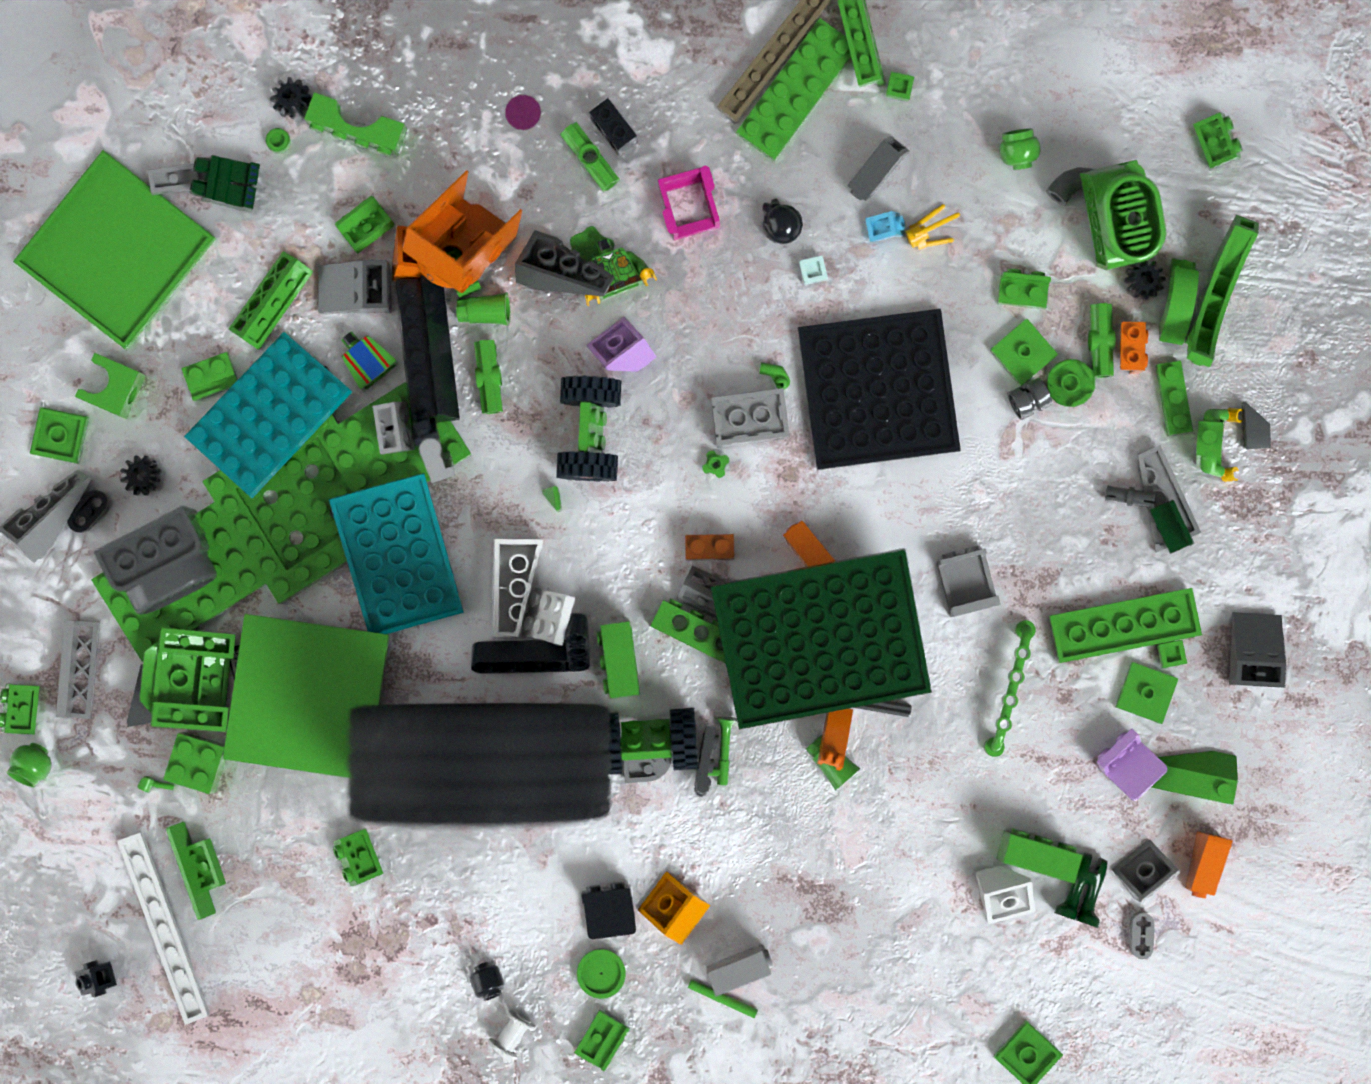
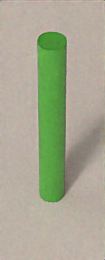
[688,979,758,1018]

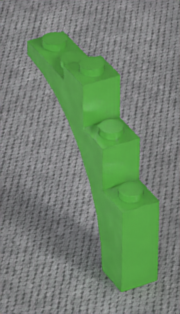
[1185,214,1259,368]

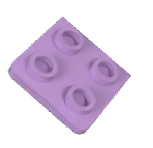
[1097,729,1167,801]

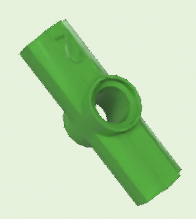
[560,122,620,193]
[1088,303,1116,378]
[474,340,503,414]

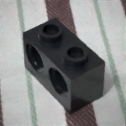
[589,98,638,156]

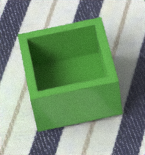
[163,732,226,794]

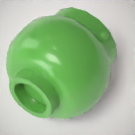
[999,128,1040,170]
[6,743,52,788]

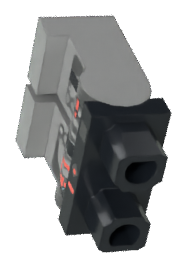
[412,409,455,483]

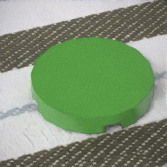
[1047,359,1096,407]

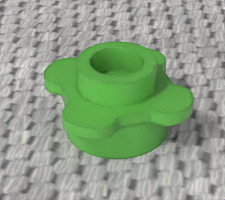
[702,451,729,478]

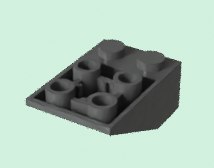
[318,260,391,314]
[1229,612,1286,688]

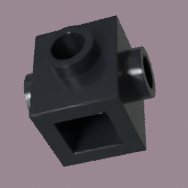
[75,960,117,998]

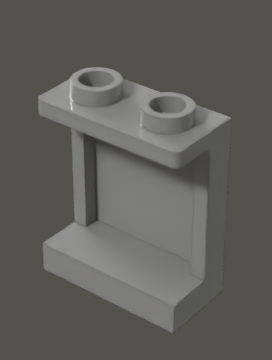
[936,545,1001,617]

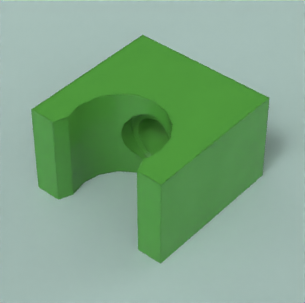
[75,353,146,419]

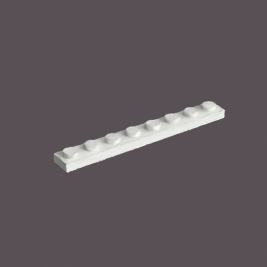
[117,832,210,1025]

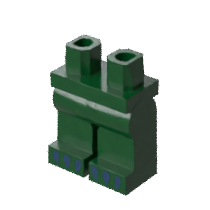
[189,155,260,212]

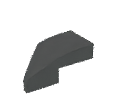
[1242,401,1271,450]

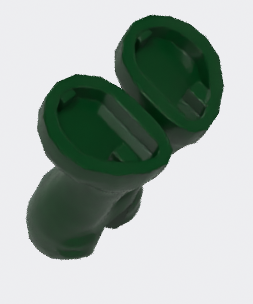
[1054,853,1108,928]

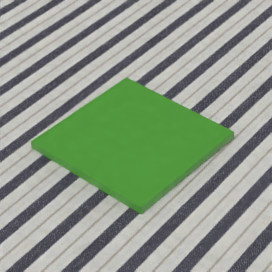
[13,150,216,350]
[223,614,390,778]

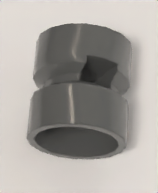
[1008,377,1052,420]

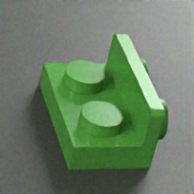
[1193,112,1243,169]
[997,269,1051,309]
[0,683,40,735]
[333,828,384,886]

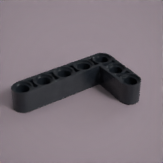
[471,613,590,674]

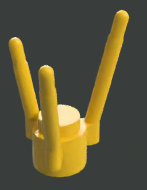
[905,204,960,250]

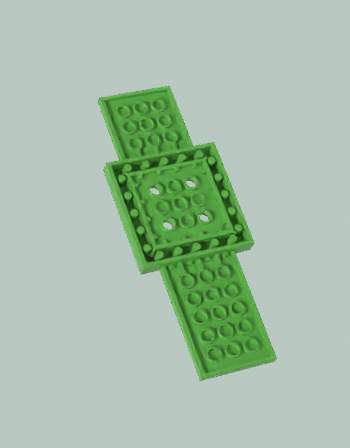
[91,382,472,662]

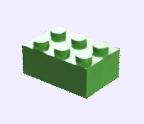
[596,621,640,699]
[996,828,1083,884]

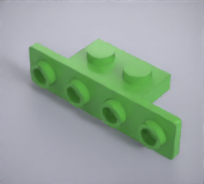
[166,822,226,920]

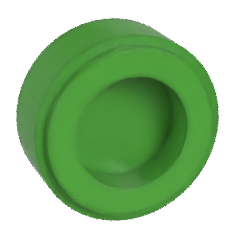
[266,128,291,154]

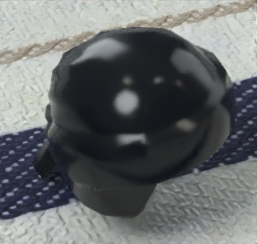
[762,198,803,244]

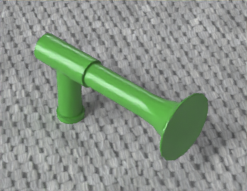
[696,716,737,785]

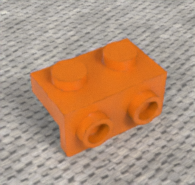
[1120,322,1149,374]

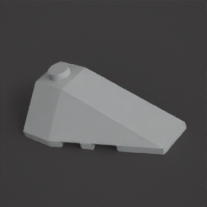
[0,470,91,563]

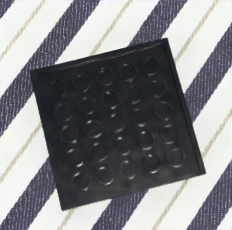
[797,308,961,471]

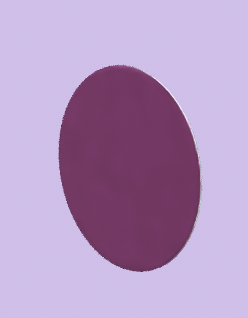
[505,95,541,130]

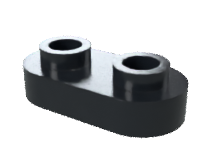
[67,490,110,533]

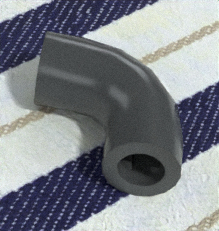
[1046,167,1094,205]

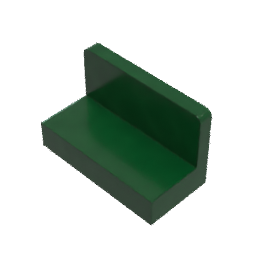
[1149,500,1194,554]

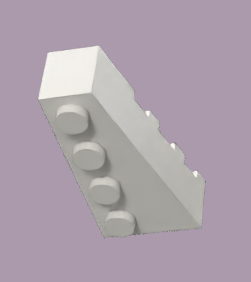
[493,539,543,637]

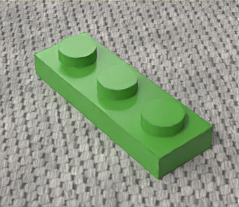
[1155,361,1193,436]

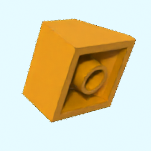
[638,871,711,945]

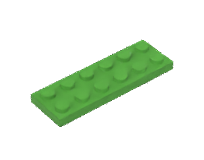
[736,18,851,162]
[1048,588,1202,663]

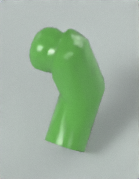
[759,362,790,390]

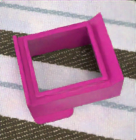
[658,166,720,241]

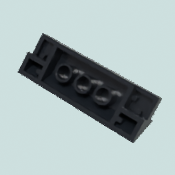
[396,275,460,422]

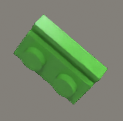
[181,352,237,402]
[574,1010,630,1072]

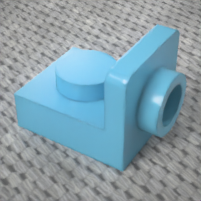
[865,211,905,242]

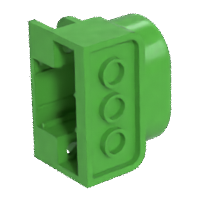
[1080,160,1166,270]

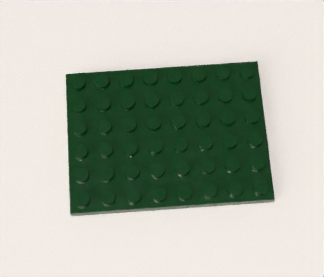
[711,548,932,730]

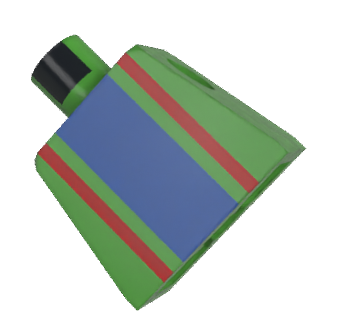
[341,332,399,393]

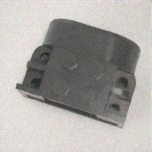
[93,506,217,615]

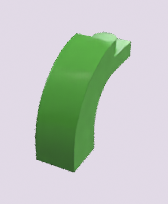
[1159,258,1199,345]

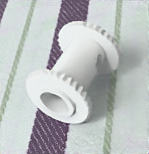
[488,1009,536,1060]

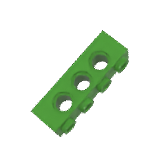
[650,598,726,664]

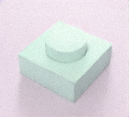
[799,256,828,286]

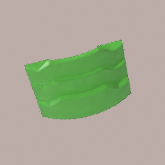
[139,628,236,732]

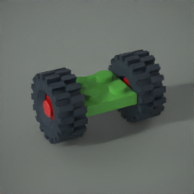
[556,376,622,482]
[608,708,698,775]

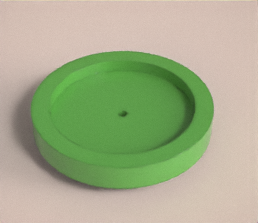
[577,948,626,999]

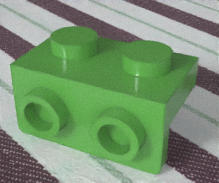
[335,196,395,254]

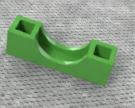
[304,92,407,157]

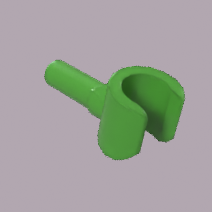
[137,776,174,793]

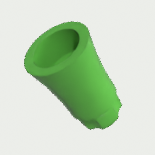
[456,292,511,326]
[806,735,861,791]

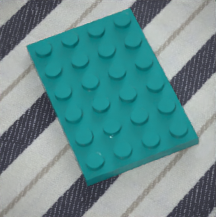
[184,332,352,498]
[329,473,464,634]

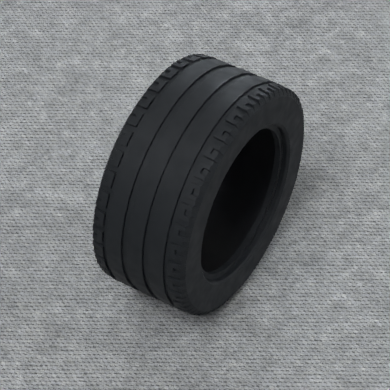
[348,703,611,828]

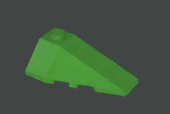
[1151,751,1238,805]

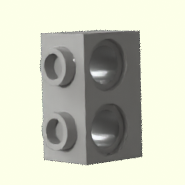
[373,402,415,454]

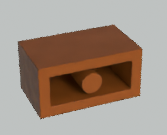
[685,534,734,561]

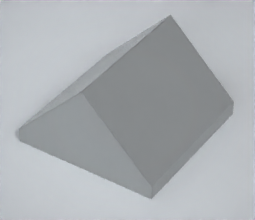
[1113,840,1181,903]

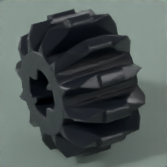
[270,77,312,119]
[1124,260,1166,300]
[120,455,162,496]

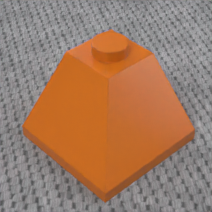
[392,225,445,282]

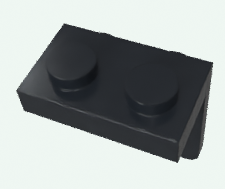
[581,882,636,940]

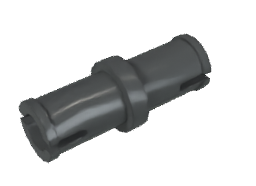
[1105,485,1157,508]

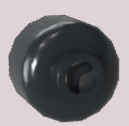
[469,962,505,1001]

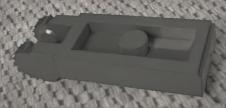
[694,726,719,798]

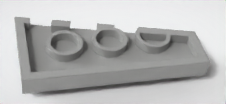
[1137,445,1201,553]

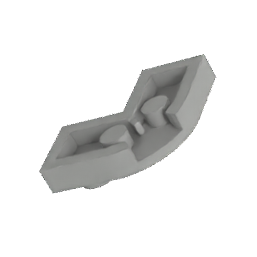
[623,751,672,783]

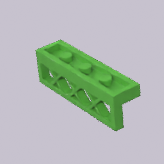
[837,0,886,87]
[228,251,313,350]

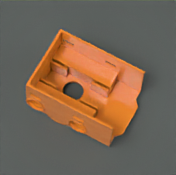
[402,170,522,293]

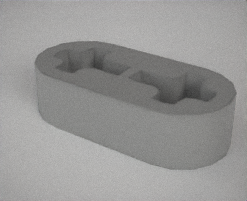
[1129,911,1155,960]

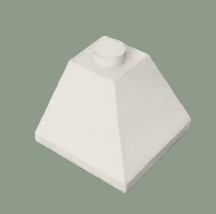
[976,866,1035,924]

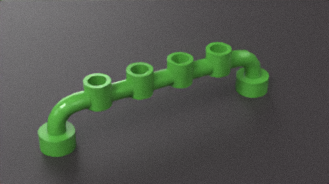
[984,620,1036,757]

